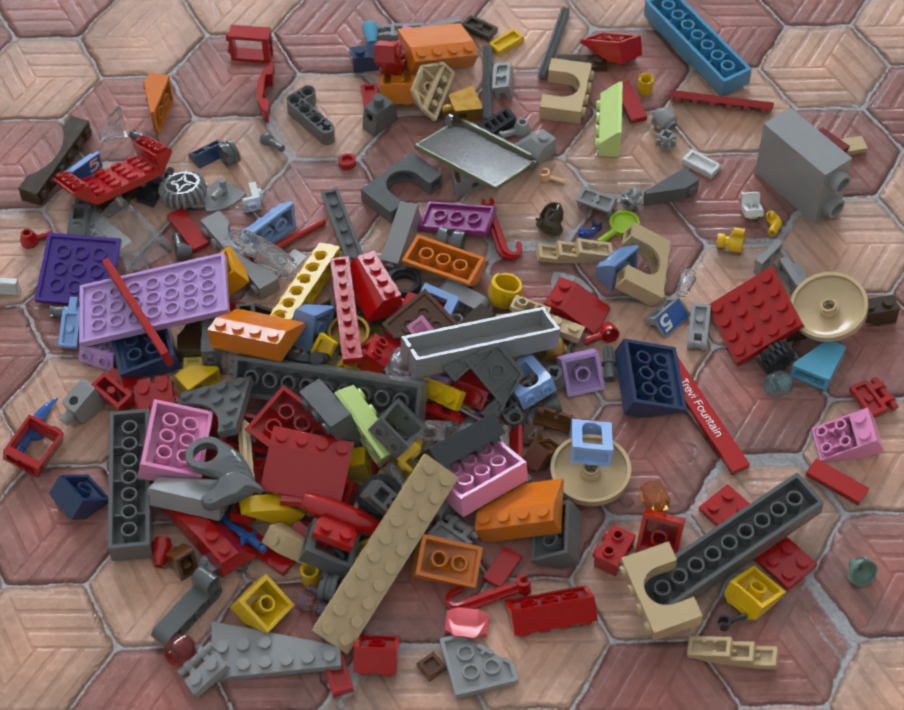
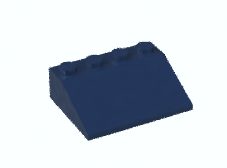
[111,327,182,377]
[614,338,687,418]

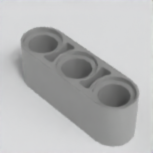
[439,279,491,315]

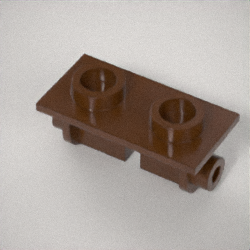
[533,405,576,435]

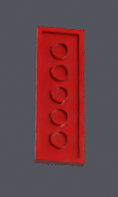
[698,484,817,591]

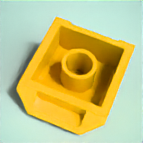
[724,566,786,620]

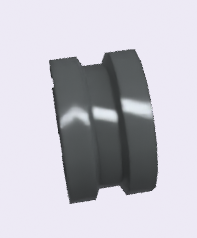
[217,139,241,167]
[317,572,342,602]

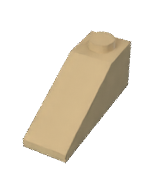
[262,522,330,572]

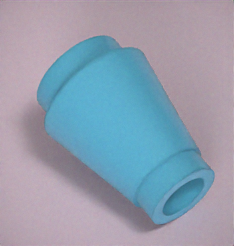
[362,20,378,45]

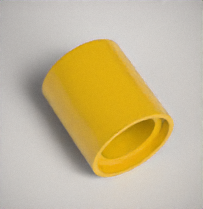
[637,73,654,96]
[300,563,320,588]

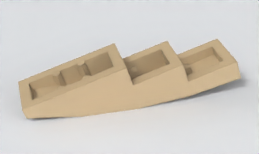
[535,238,613,263]
[687,636,779,670]

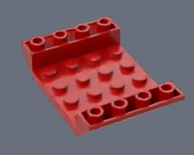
[52,135,172,205]

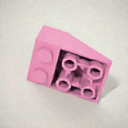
[812,408,884,462]

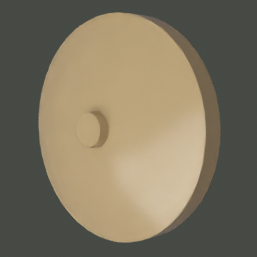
[791,272,869,342]
[550,434,631,506]

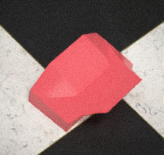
[445,607,489,638]

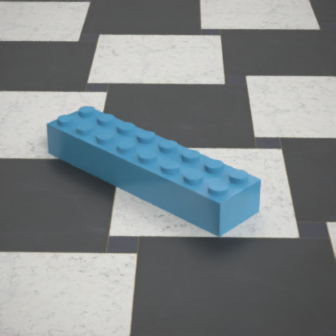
[644,0,752,96]

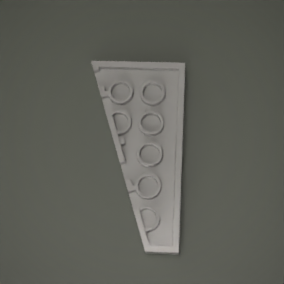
[211,621,342,682]

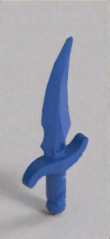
[14,398,58,453]
[221,513,267,553]

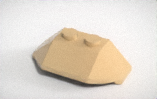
[410,62,455,121]

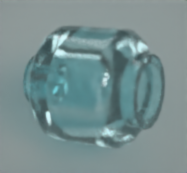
[763,370,793,398]

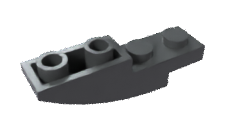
[67,197,95,236]

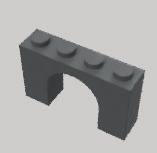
[361,152,443,224]

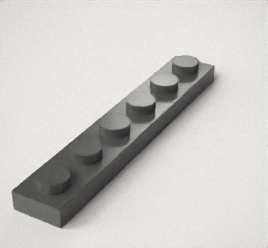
[321,187,363,263]

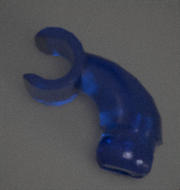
[578,218,603,238]

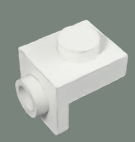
[242,182,263,213]
[741,192,764,219]

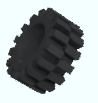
[757,341,795,376]

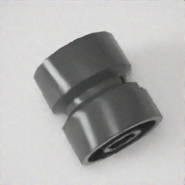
[436,226,466,250]

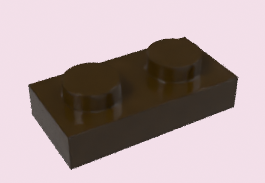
[461,14,498,42]

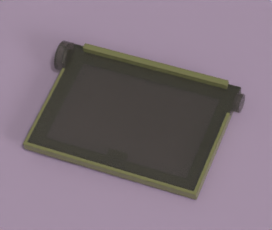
[415,113,538,191]

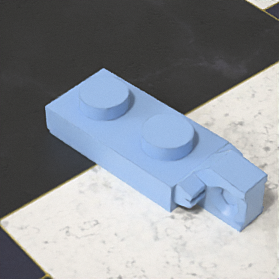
[58,297,80,349]

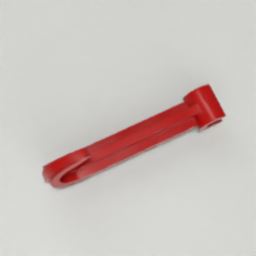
[481,197,522,260]
[445,574,532,610]

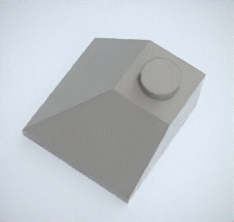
[514,129,556,171]

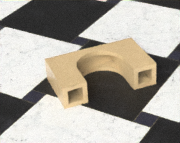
[539,58,594,124]
[615,222,671,307]
[619,542,703,641]

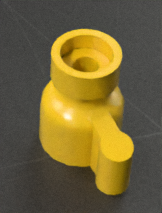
[716,228,745,253]

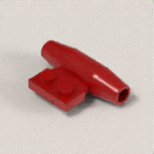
[300,492,381,552]

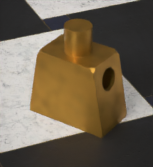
[441,86,483,123]

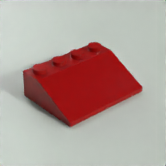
[245,385,334,448]
[260,426,354,502]

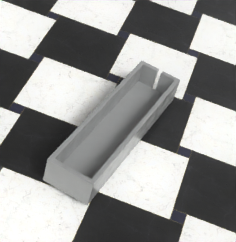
[400,307,561,379]

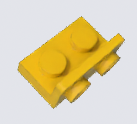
[397,436,423,473]

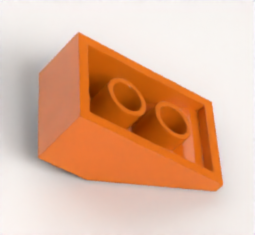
[380,69,415,106]
[143,73,174,137]
[410,534,483,588]

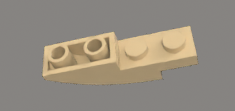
[509,295,585,344]

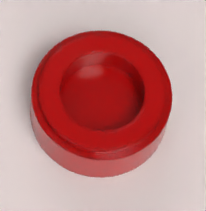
[338,153,356,170]

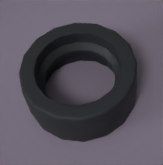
[388,266,421,298]

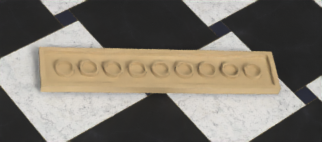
[311,454,459,654]

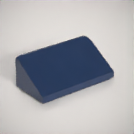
[188,139,225,168]

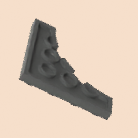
[177,376,254,438]

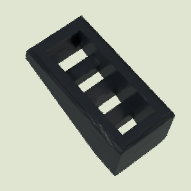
[478,107,516,135]

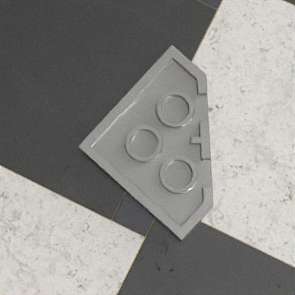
[439,635,519,699]

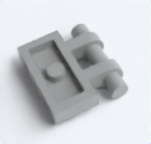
[427,513,480,545]
[178,642,230,698]

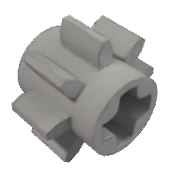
[655,129,677,151]
[621,188,644,210]

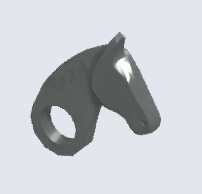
[186,437,264,511]

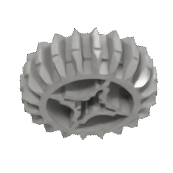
[158,170,207,210]

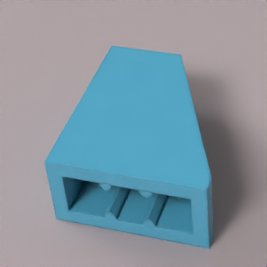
[790,342,846,391]

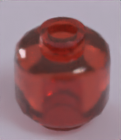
[164,634,196,666]

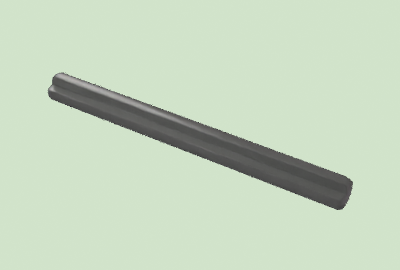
[538,7,570,80]
[483,45,492,121]

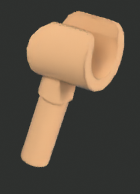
[540,168,565,184]

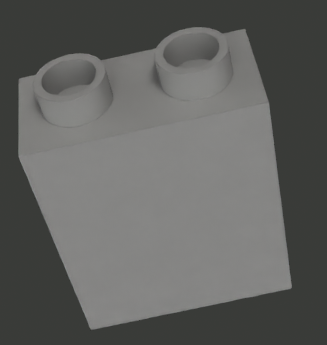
[755,107,852,224]

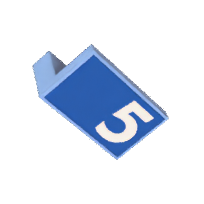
[66,151,103,179]

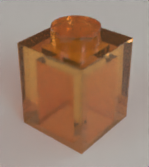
[639,479,670,512]

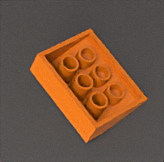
[397,23,478,73]
[207,309,306,362]
[475,478,564,543]

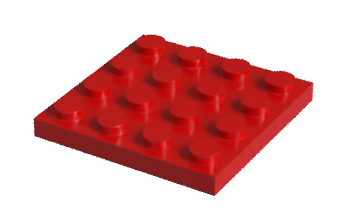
[708,266,805,366]

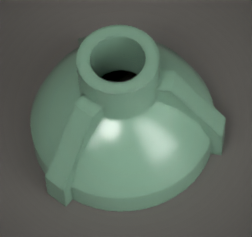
[848,557,878,586]

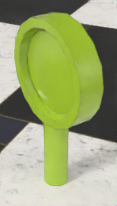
[596,210,640,242]

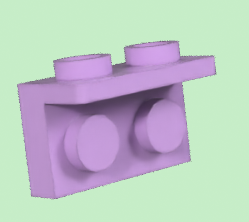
[79,341,116,371]

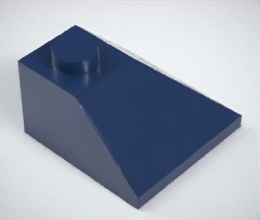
[349,44,380,73]

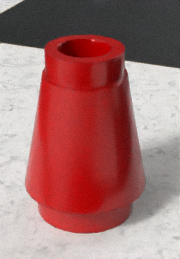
[152,536,173,568]

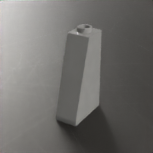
[380,201,421,271]
[147,477,229,521]

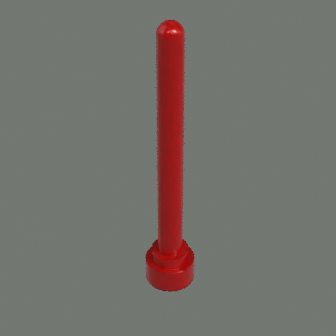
[249,219,326,264]

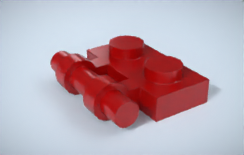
[849,377,899,418]

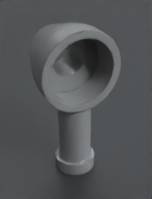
[498,118,531,139]

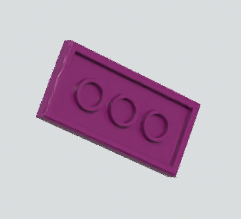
[418,201,497,237]

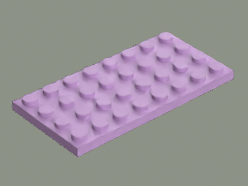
[79,252,230,347]

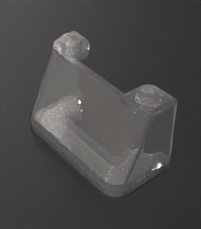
[89,195,175,274]

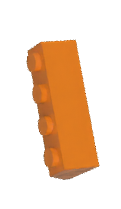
[402,234,485,286]

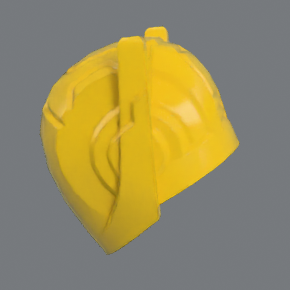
[487,273,523,309]

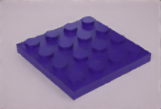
[35,233,122,305]

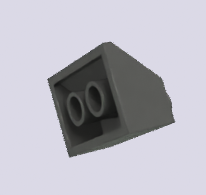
[299,378,361,440]
[531,499,581,569]

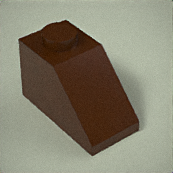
[523,439,560,472]
[166,543,198,582]

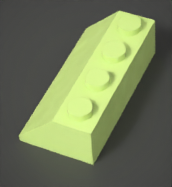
[595,82,623,157]
[334,385,394,467]

